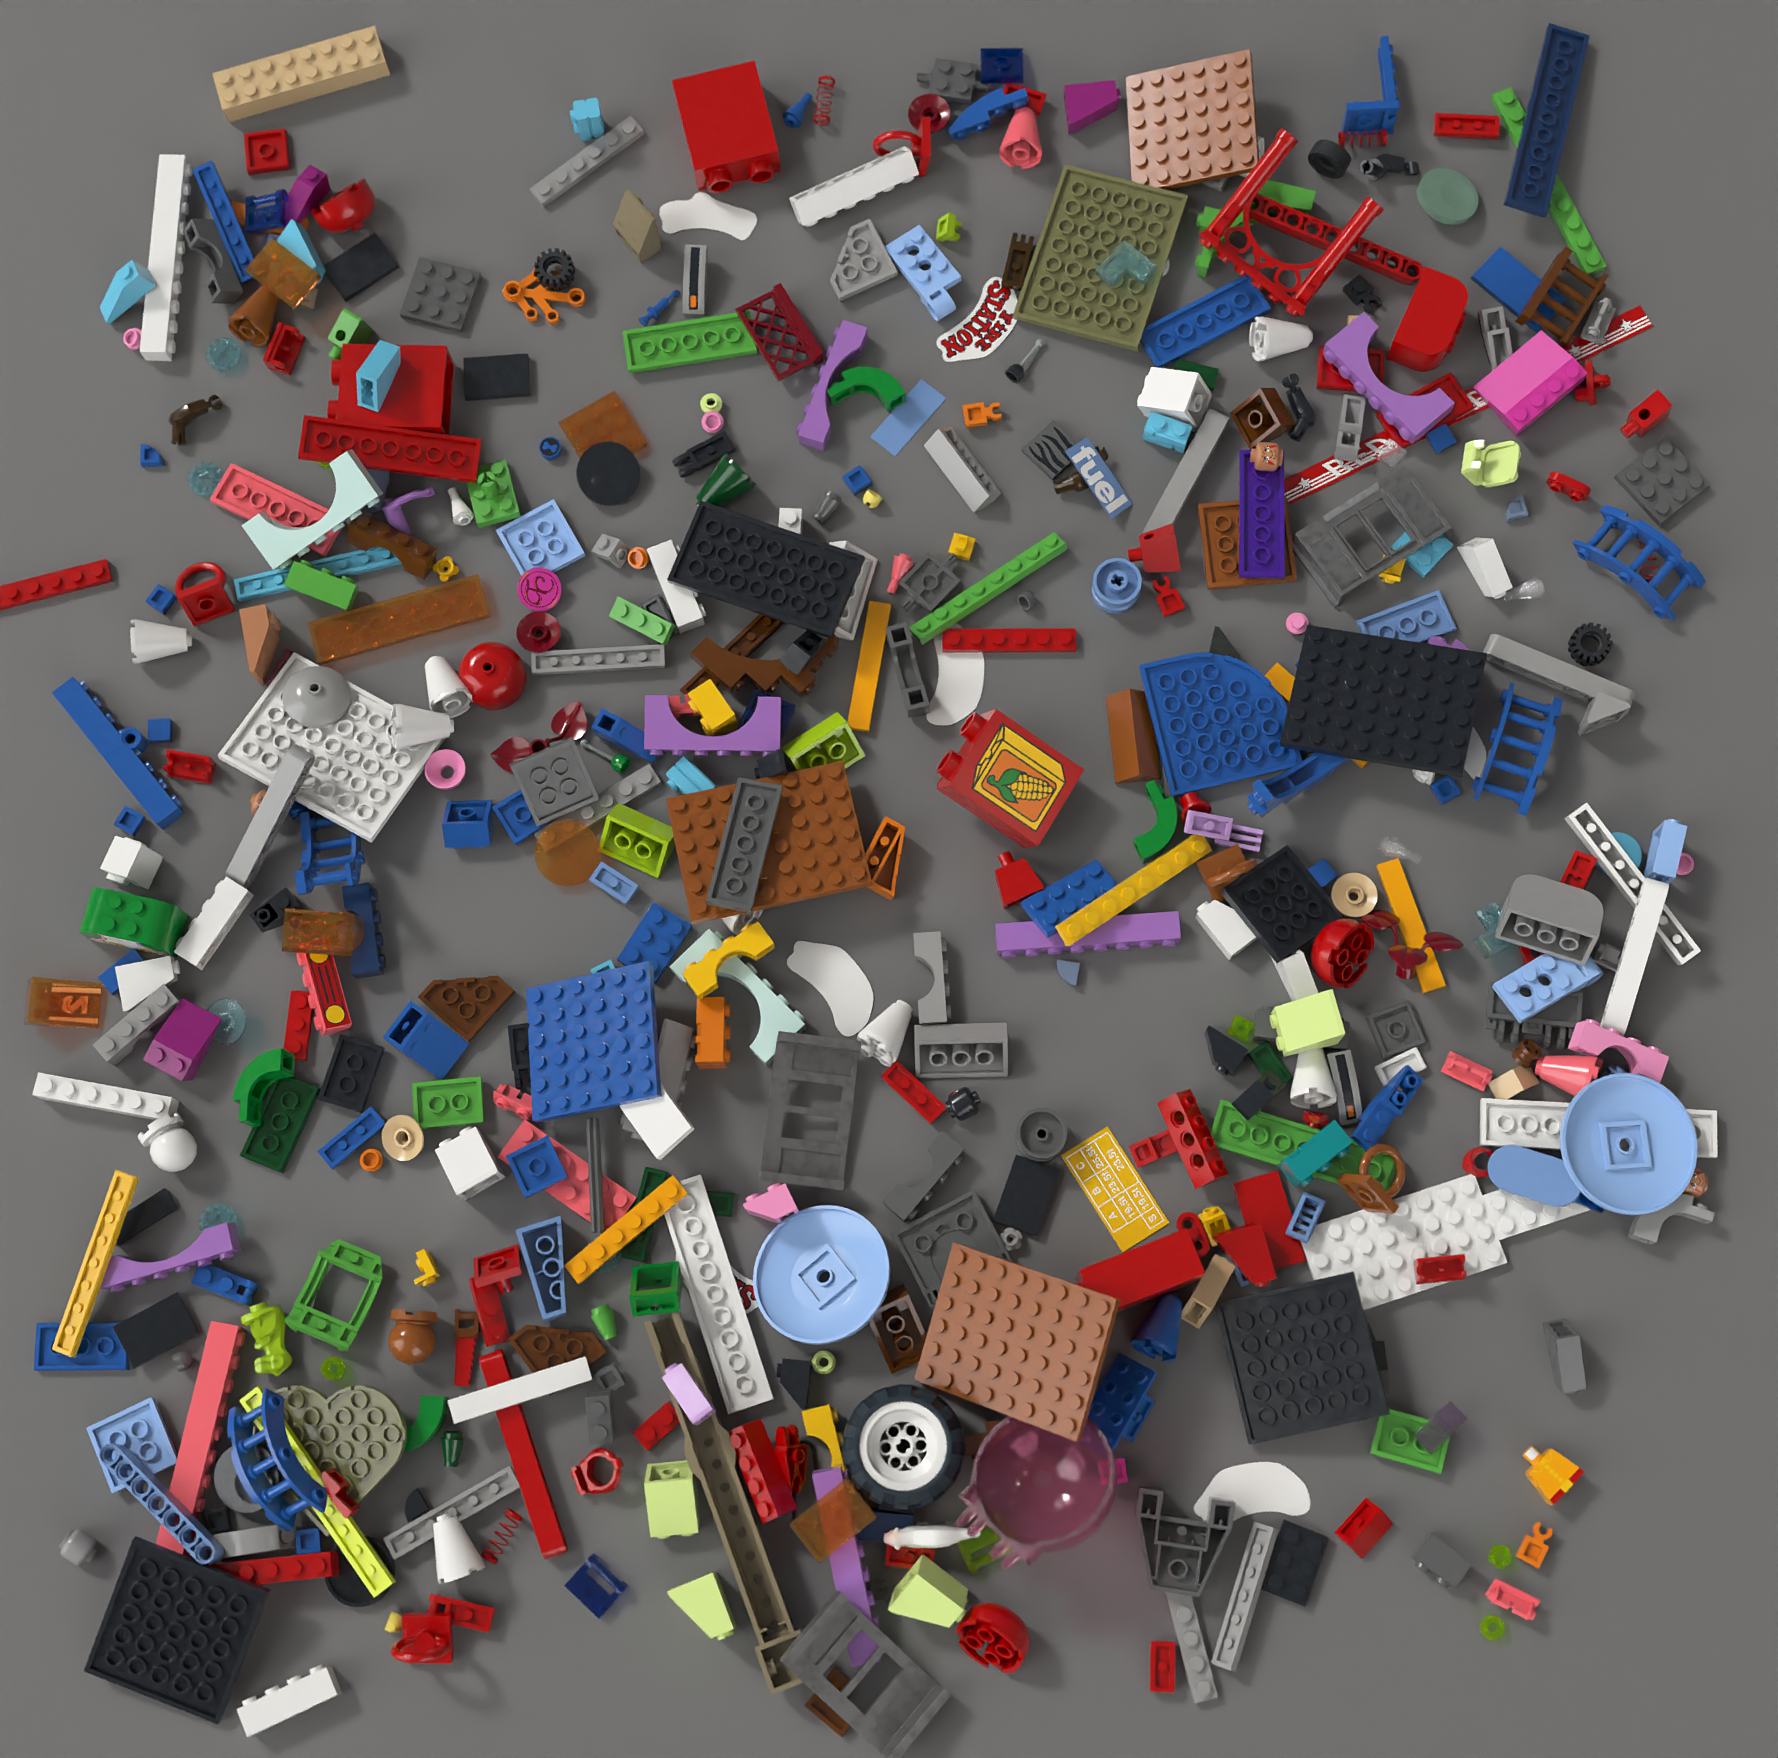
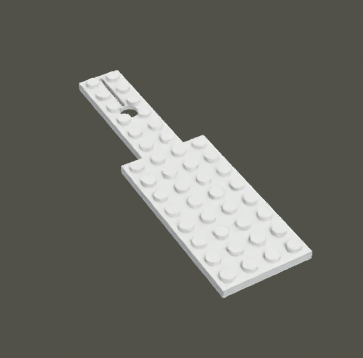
[1297,1174,1600,1310]

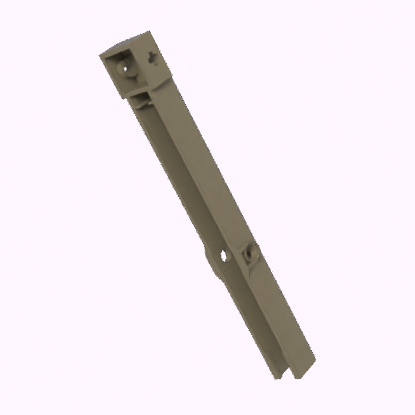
[644,1312,803,1695]

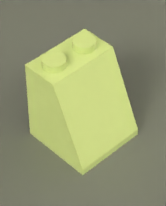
[1269,989,1346,1057]
[644,1460,700,1539]
[888,1554,968,1627]
[667,1572,737,1640]

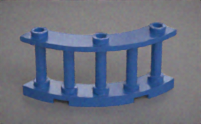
[1573,505,1706,620]
[1471,683,1563,816]
[294,812,365,895]
[228,1388,328,1532]

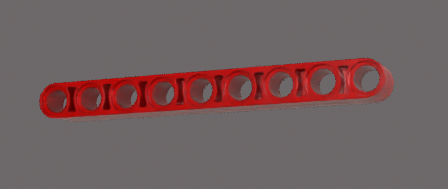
[1242,193,1423,286]
[479,1349,568,1560]

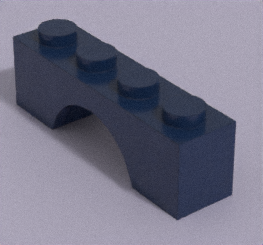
[342,882,386,979]

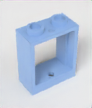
[1643,819,1687,884]

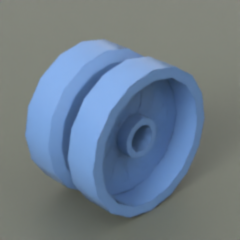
[1091,558,1142,614]

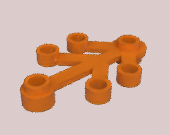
[503,269,586,325]

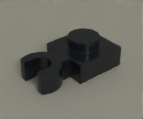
[1342,274,1381,314]

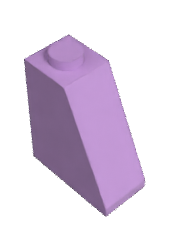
[662,1363,717,1426]

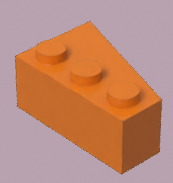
[865,816,905,901]
[695,997,731,1069]

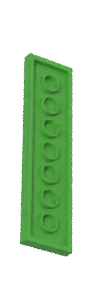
[1210,1099,1401,1190]

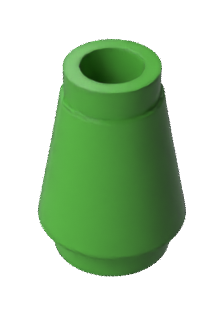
[591,1303,617,1340]

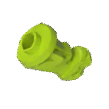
[240,1301,292,1376]

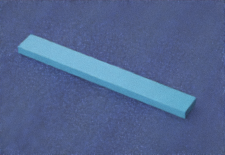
[234,546,402,602]

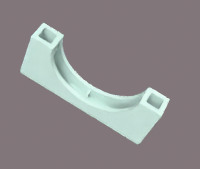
[242,449,383,570]
[670,929,806,1066]

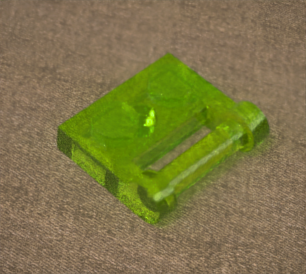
[957,1514,1015,1575]

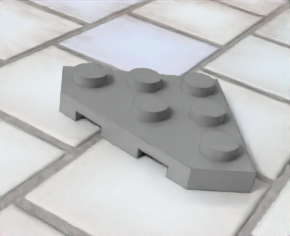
[830,219,898,302]

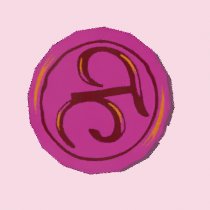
[517,567,562,612]

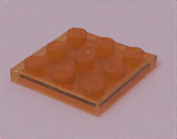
[558,391,648,459]

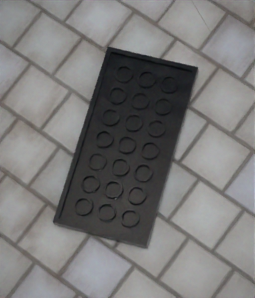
[667,501,865,639]

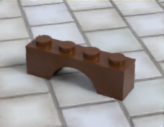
[347,512,437,580]

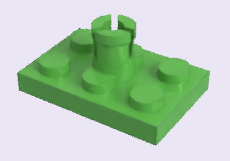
[467,459,521,528]

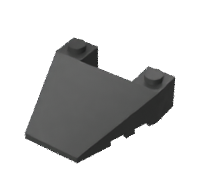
[1135,1486,1236,1597]

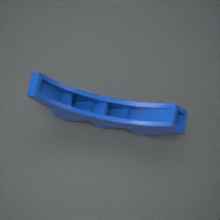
[1247,753,1350,818]

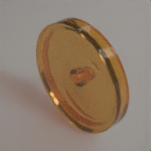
[534,820,601,886]

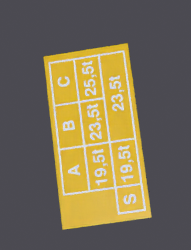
[1061,1126,1169,1253]

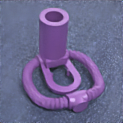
[382,487,435,535]

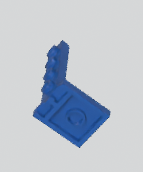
[1341,36,1400,136]

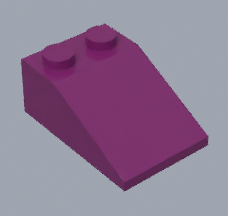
[143,998,223,1081]

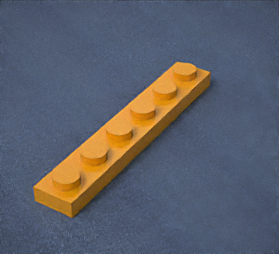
[564,1175,689,1284]

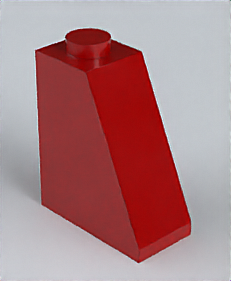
[1211,1222,1276,1287]

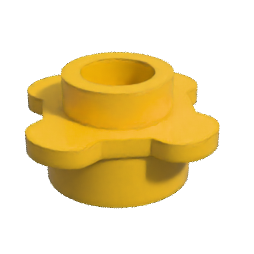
[433,556,459,582]

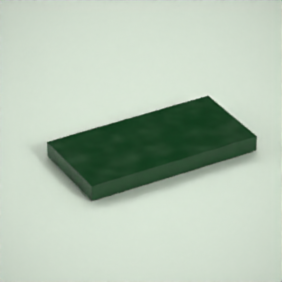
[240,1077,321,1174]

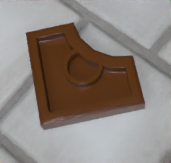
[804,1666,850,1737]

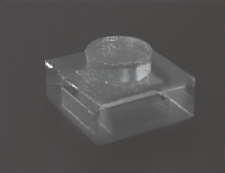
[1375,438,1407,470]

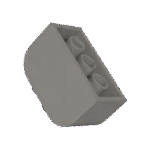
[1495,874,1604,966]

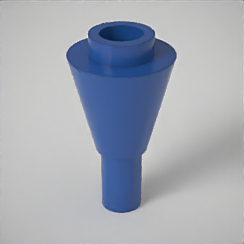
[782,93,812,128]

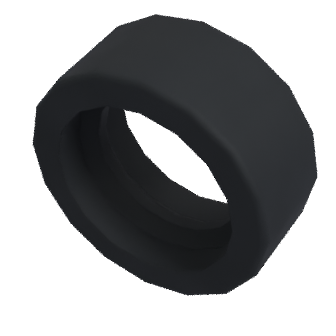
[1307,139,1351,179]

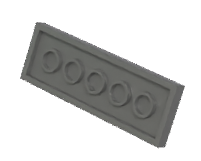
[706,777,783,913]

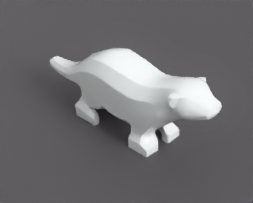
[884,1521,981,1550]

